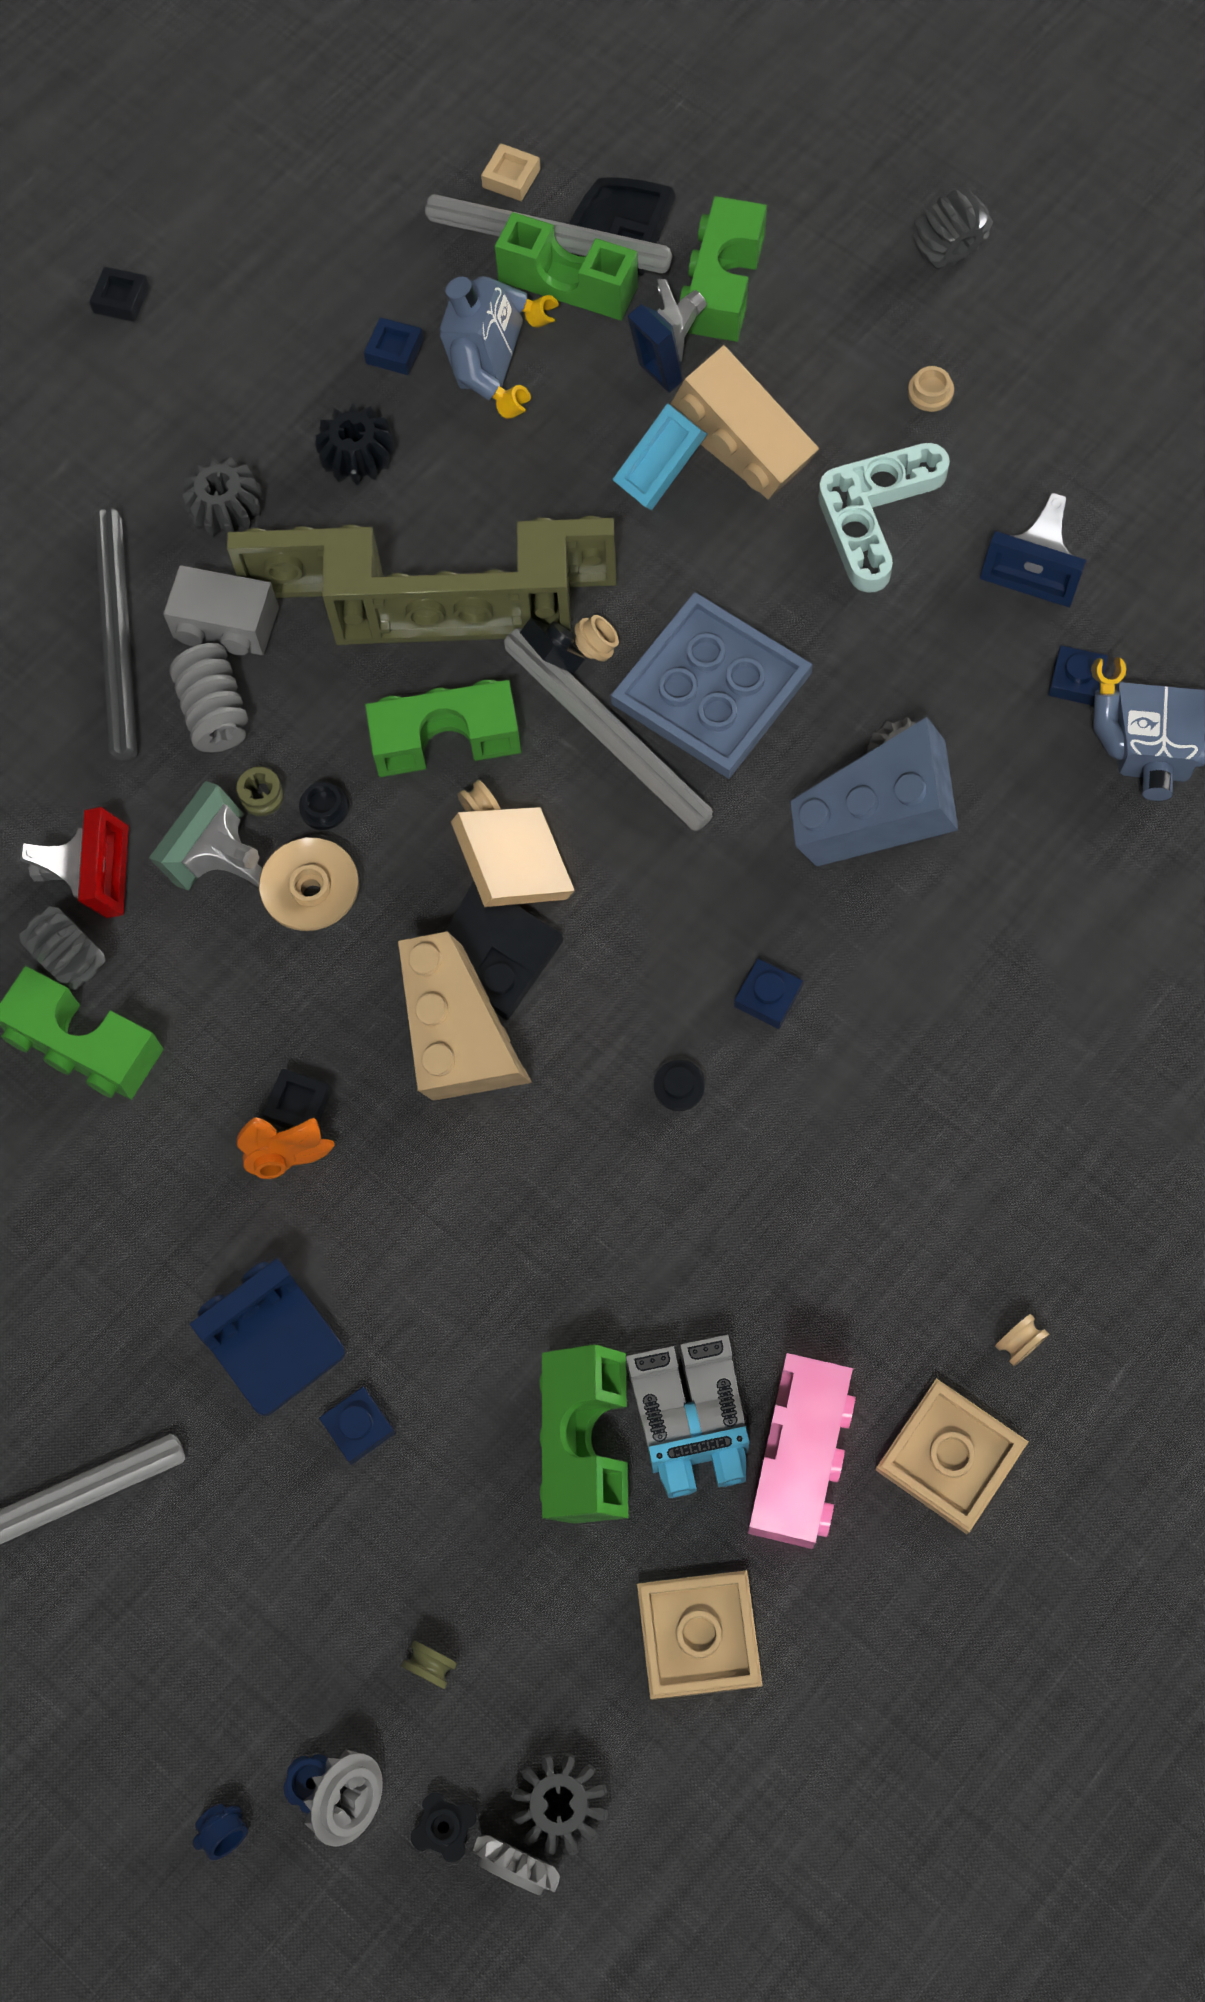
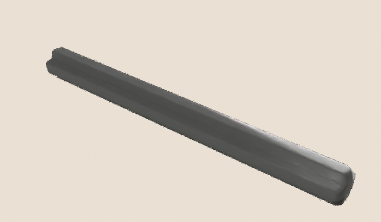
[95,508,137,761]

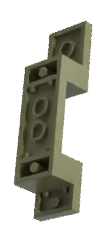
[227,516,617,645]

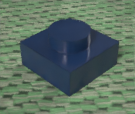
[364,317,424,375]
[1048,645,1108,706]
[734,959,803,1029]
[319,1386,396,1465]

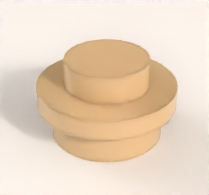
[908,366,954,412]
[575,615,619,662]

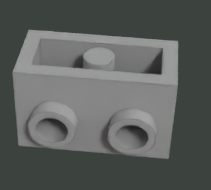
[163,565,279,655]

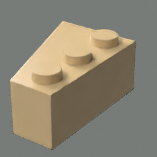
[670,345,819,500]
[398,931,532,1101]

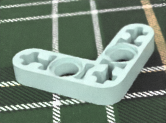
[818,443,950,593]

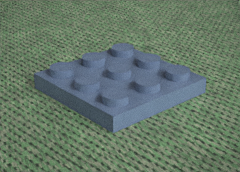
[611,592,813,779]

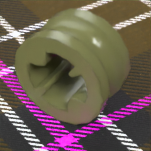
[237,767,284,816]
[401,1640,458,1689]

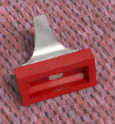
[20,807,129,918]

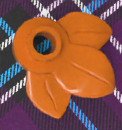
[236,1117,335,1179]

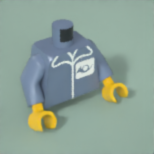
[440,276,559,419]
[1091,657,1205,801]

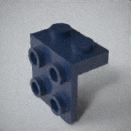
[190,1258,345,1416]

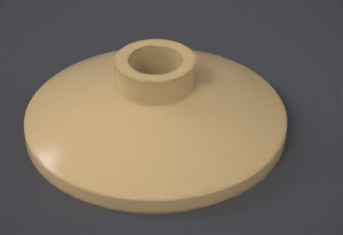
[259,838,359,931]

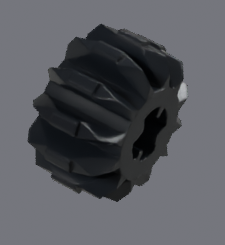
[315,403,394,486]

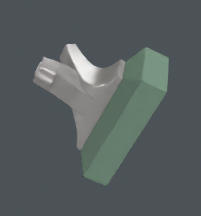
[149,781,263,891]

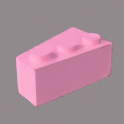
[748,1353,856,1549]

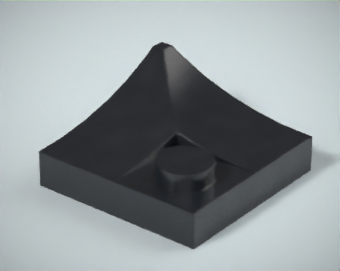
[569,177,676,276]
[445,881,563,1020]

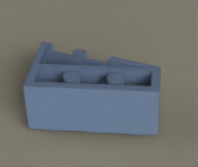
[790,717,958,866]

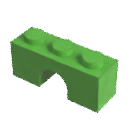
[680,196,767,342]
[495,212,638,321]
[365,680,521,777]
[0,966,164,1100]
[539,1344,629,1524]

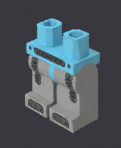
[626,1335,749,1498]

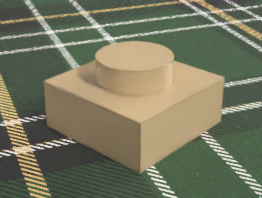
[481,143,540,202]

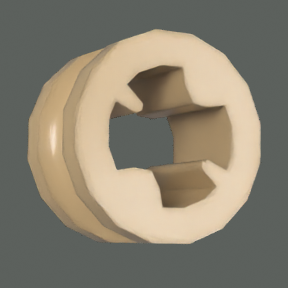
[458,780,501,812]
[995,1314,1049,1367]

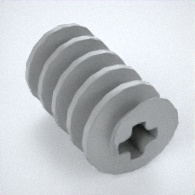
[169,643,248,753]

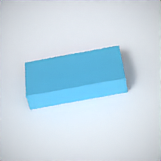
[612,403,707,510]

